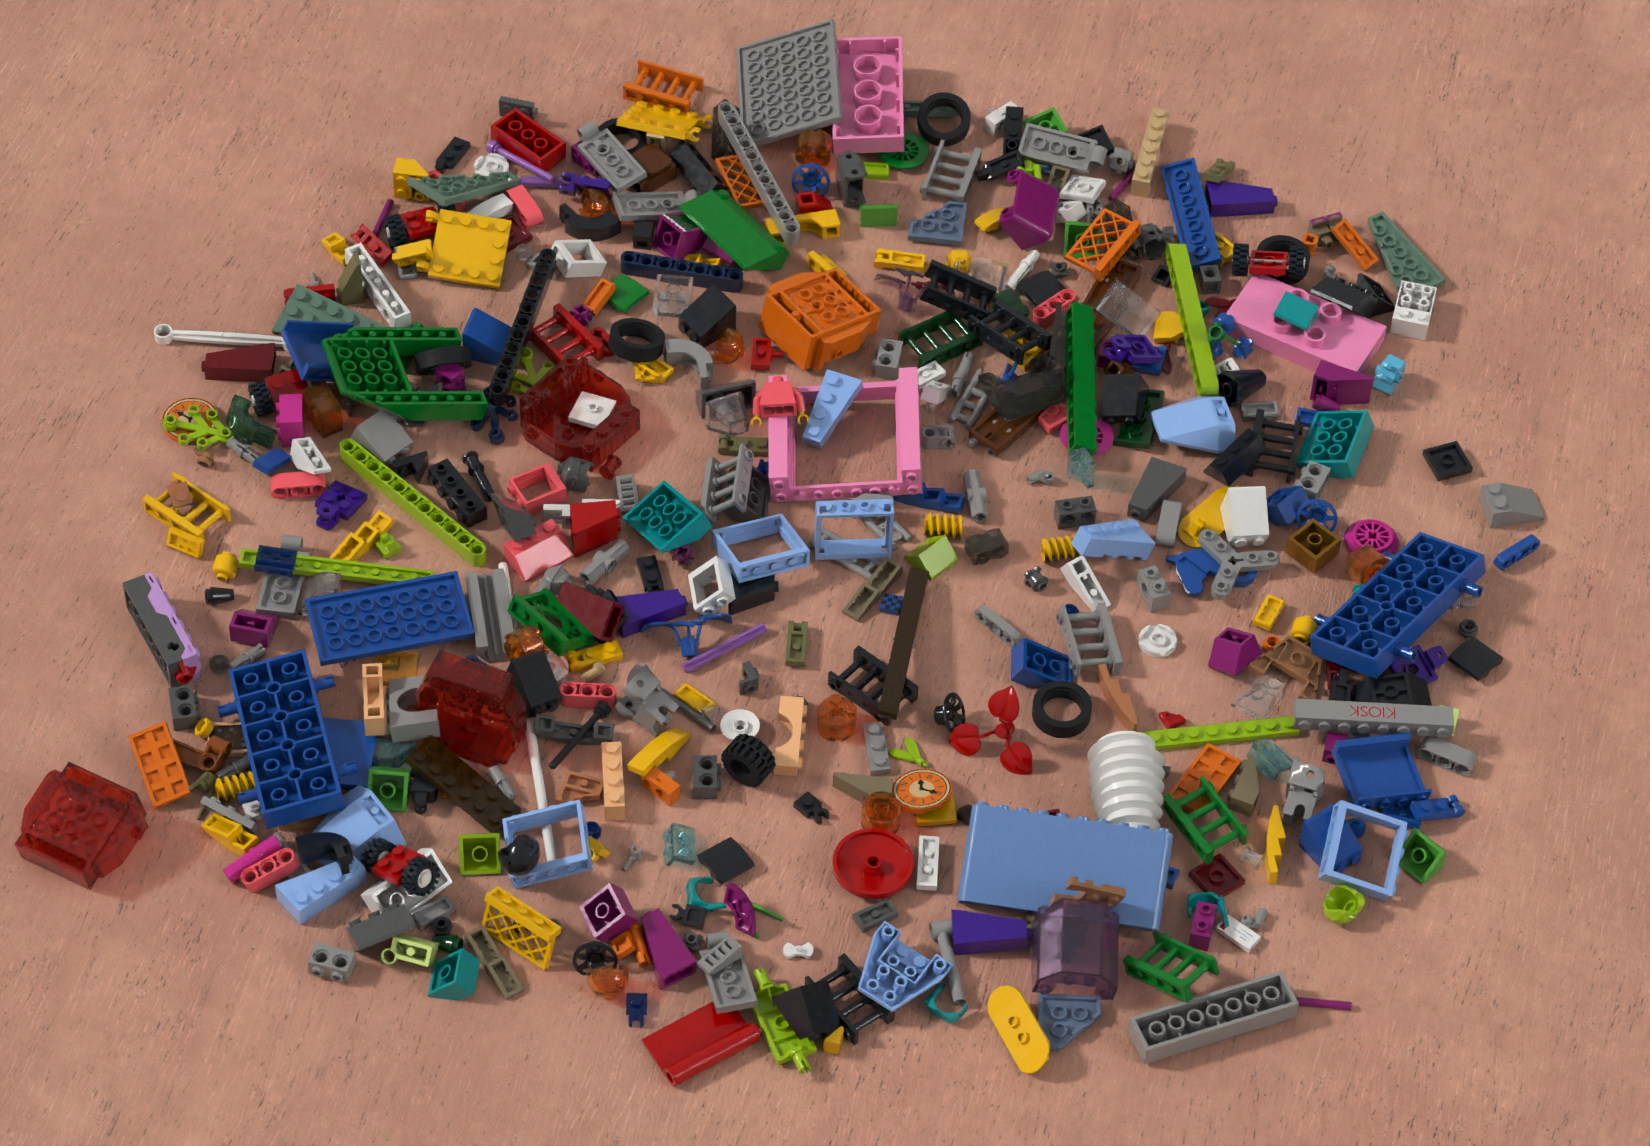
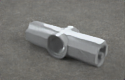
[963,469,988,523]
[579,539,630,585]

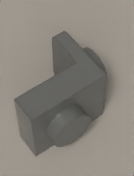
[739,661,759,695]

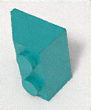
[427,948,480,1001]

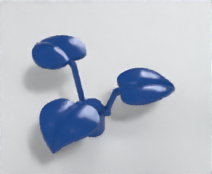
[641,613,732,657]

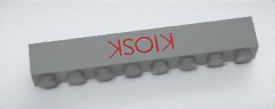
[1293,698,1454,738]

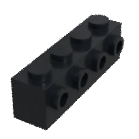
[669,139,728,196]
[427,458,487,528]

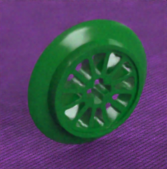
[878,132,929,169]

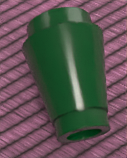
[432,935,464,954]

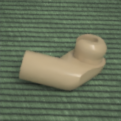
[580,661,605,683]

